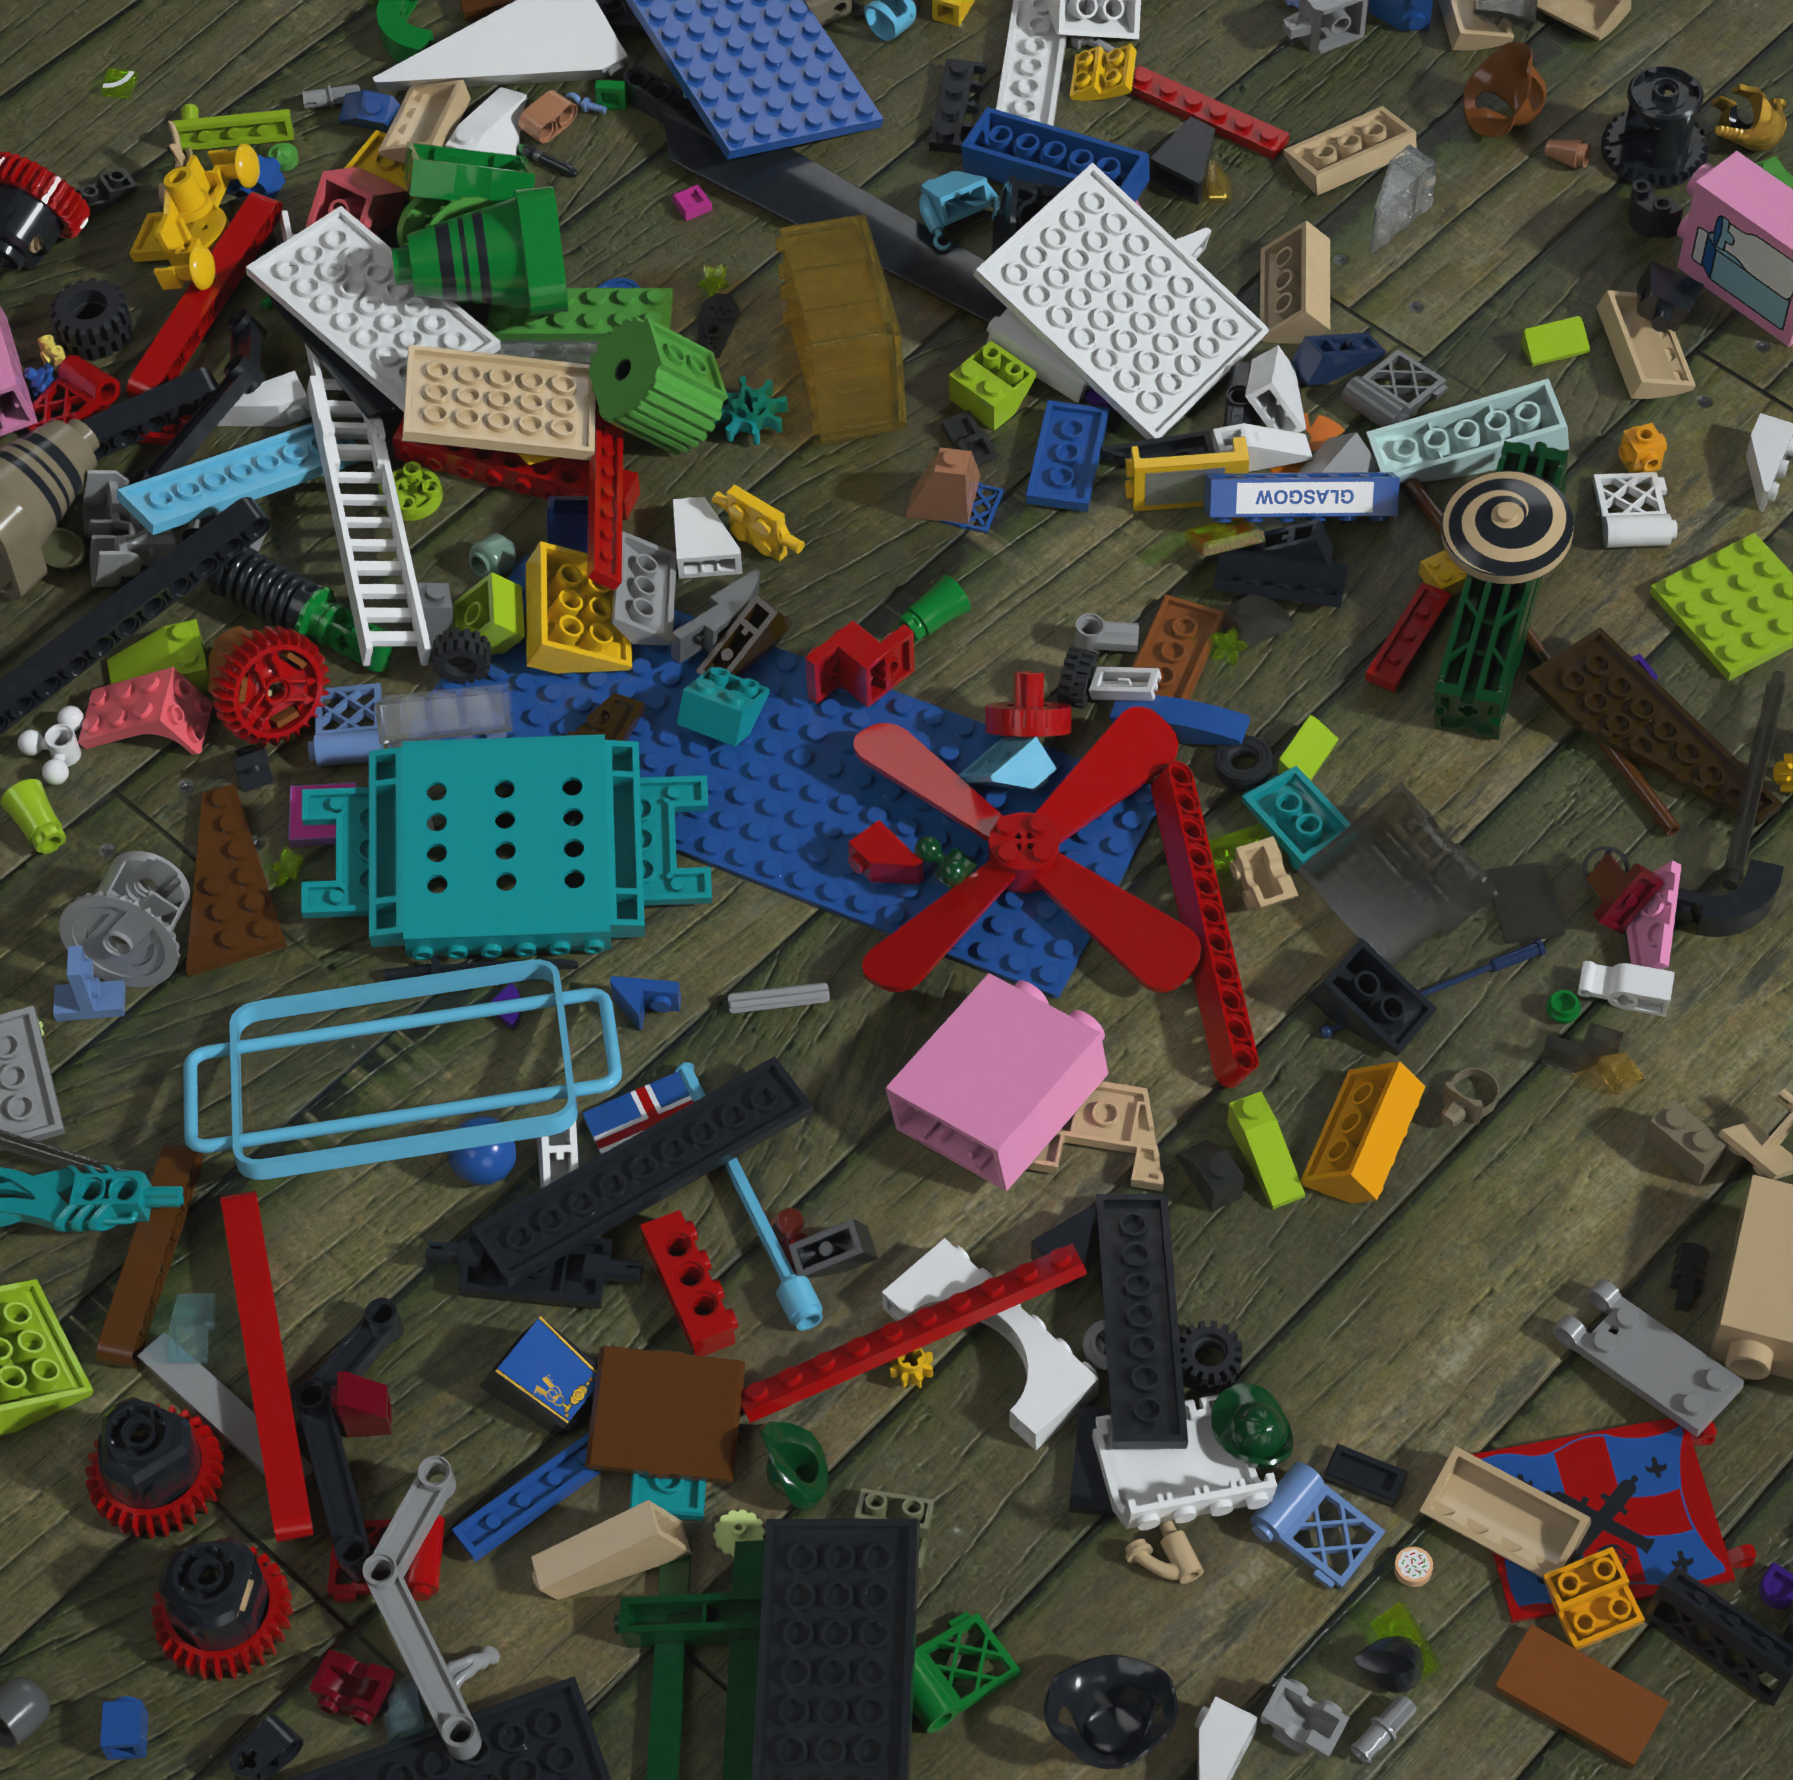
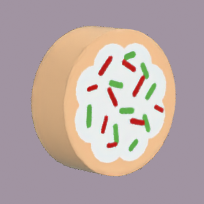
[1394,1547,1433,1587]

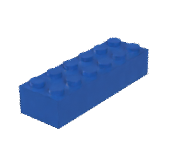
[961,107,1150,202]

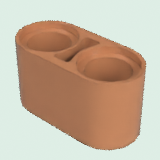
[518,90,578,144]

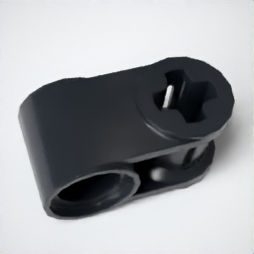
[229,1714,304,1780]

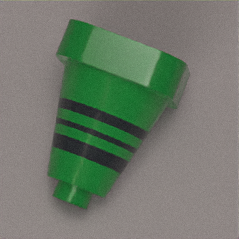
[391,186,568,316]

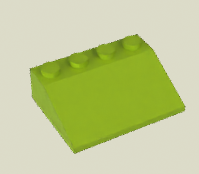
[0,1279,94,1435]

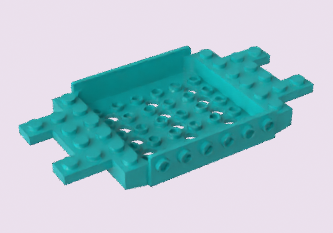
[301,734,712,960]

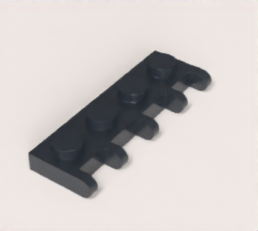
[929,58,987,154]

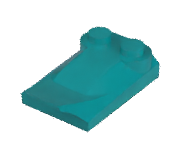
[1242,766,1357,872]

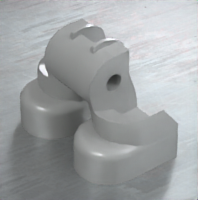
[82,470,176,588]

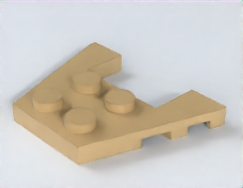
[1027,1081,1164,1191]

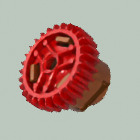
[208,626,331,747]

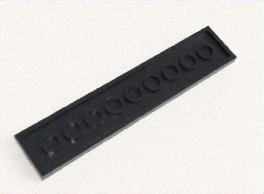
[471,1056,813,1288]

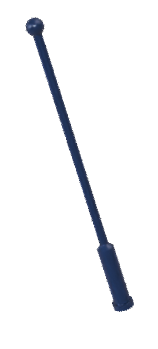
[1319,939,1546,1039]

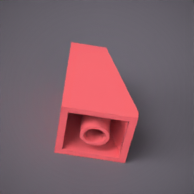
[305,167,407,236]

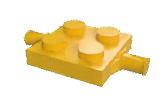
[712,484,805,562]

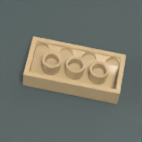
[1284,106,1417,196]

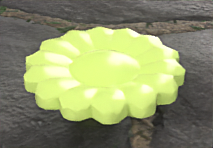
[713,1509,765,1558]

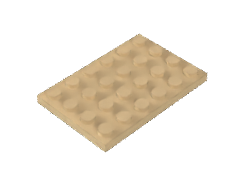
[402,345,596,460]

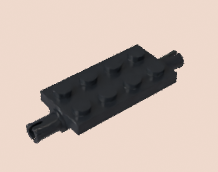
[426,1225,643,1309]

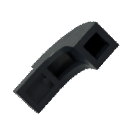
[1675,859,1784,937]

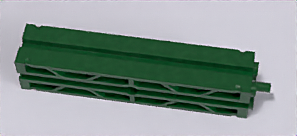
[1434,441,1568,740]

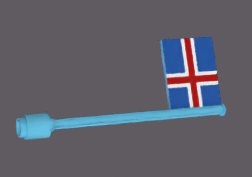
[582,1062,823,1331]

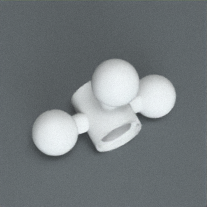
[18,706,84,785]

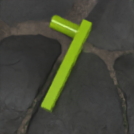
[172,104,294,151]

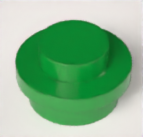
[1546,990,1581,1024]

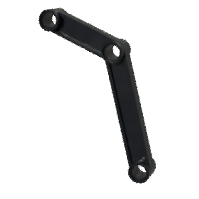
[129,309,267,485]
[294,1298,404,1582]

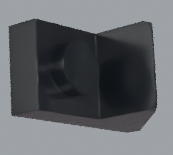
[228,743,274,792]

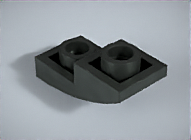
[75,168,137,214]

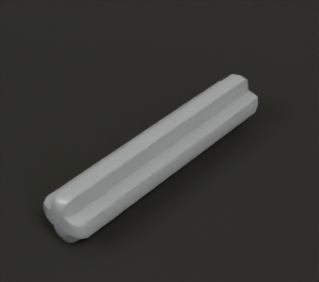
[728,982,830,1013]

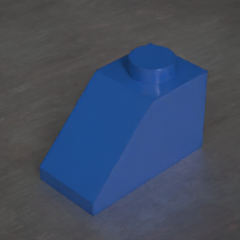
[339,90,401,132]

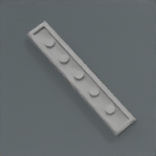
[137,1332,314,1478]

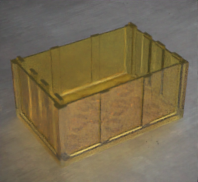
[775,214,907,443]

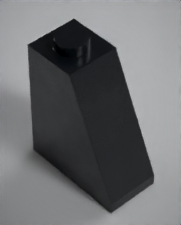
[1149,116,1215,205]

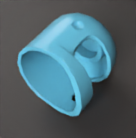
[864,0,916,41]

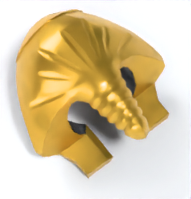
[1711,83,1787,151]

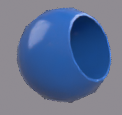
[447,1116,516,1186]

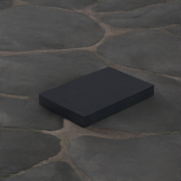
[1069,1405,1117,1517]

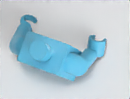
[919,171,1000,251]

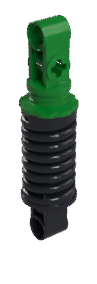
[181,528,393,672]

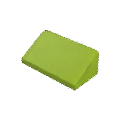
[1521,316,1590,366]
[1277,715,1339,781]

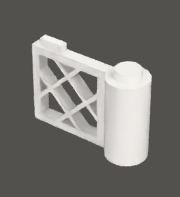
[1593,472,1677,548]

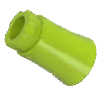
[0,779,66,855]

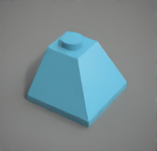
[958,737,1056,790]

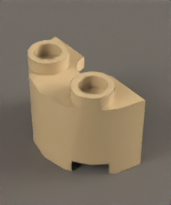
[1230,836,1298,910]

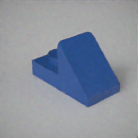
[610,976,682,1031]

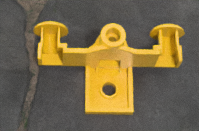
[129,144,260,290]

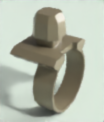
[1441,1068,1499,1127]

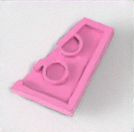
[1626,860,1681,970]

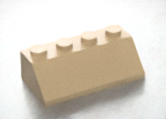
[1260,221,1330,344]

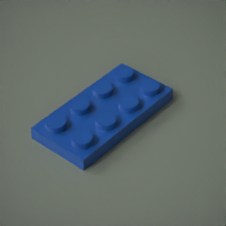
[1026,400,1109,512]

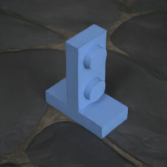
[53,945,126,1022]

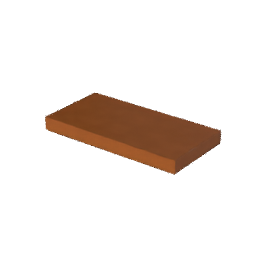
[1131,594,1226,700]
[1494,1624,1670,1770]

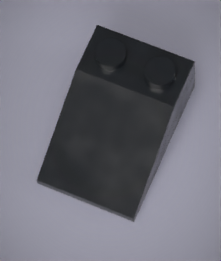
[1306,938,1437,1056]

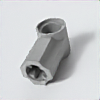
[1073,613,1139,653]

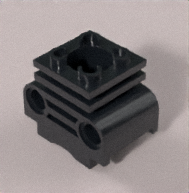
[992,175,1068,254]

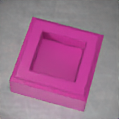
[672,184,712,221]

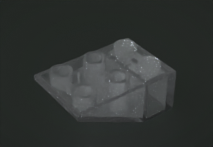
[1370,144,1437,253]

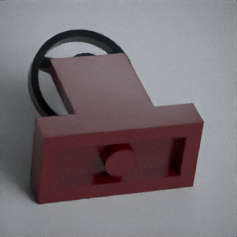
[1582,846,1665,934]

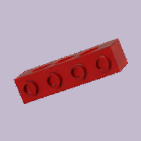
[640,1210,739,1356]

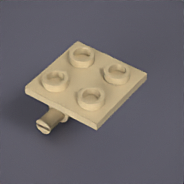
[1718,1088,1793,1180]

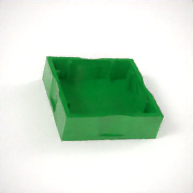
[403,142,536,203]

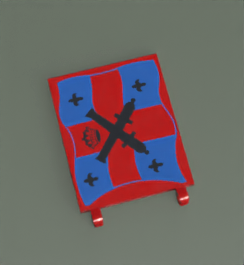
[1472,1418,1756,1623]

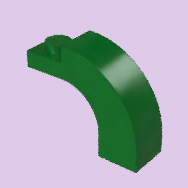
[376,0,434,63]

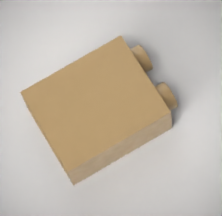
[1709,1175,1793,1380]

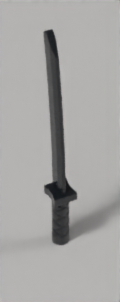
[384,957,578,981]

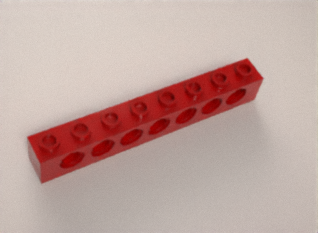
[392,418,640,521]

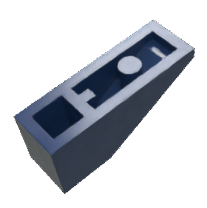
[1291,332,1386,385]

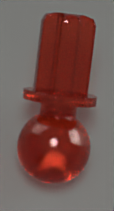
[776,1207,808,1273]

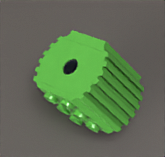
[588,317,728,455]

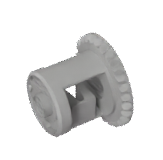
[59,851,190,987]

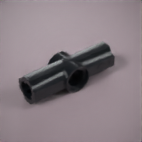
[1223,362,1253,427]

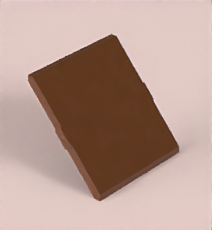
[585,1346,745,1484]

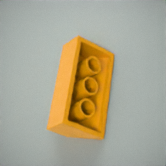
[1300,1061,1426,1204]

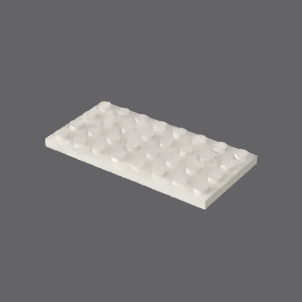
[246,206,501,412]

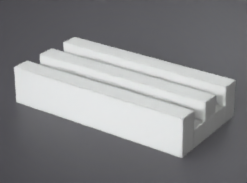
[1089,667,1162,701]

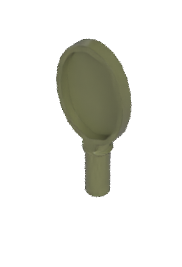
[41,528,87,570]

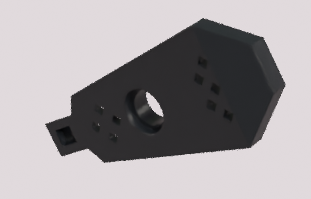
[697,293,740,359]

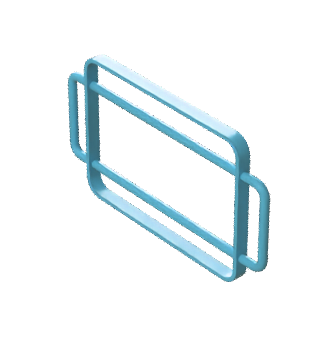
[183,959,622,1180]

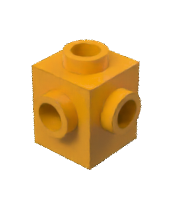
[1618,423,1667,473]

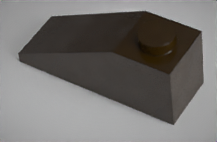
[696,594,793,677]

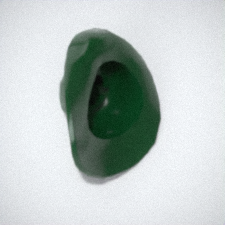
[1211,1383,1294,1469]
[760,1421,828,1511]

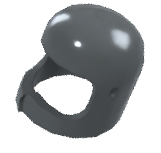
[0,1677,50,1750]

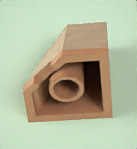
[906,447,980,524]

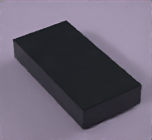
[1323,1443,1407,1508]

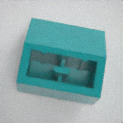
[677,667,770,747]

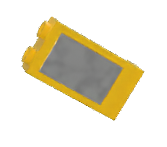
[1125,437,1249,511]

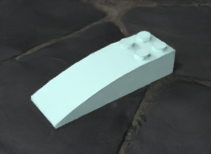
[1366,379,1569,483]

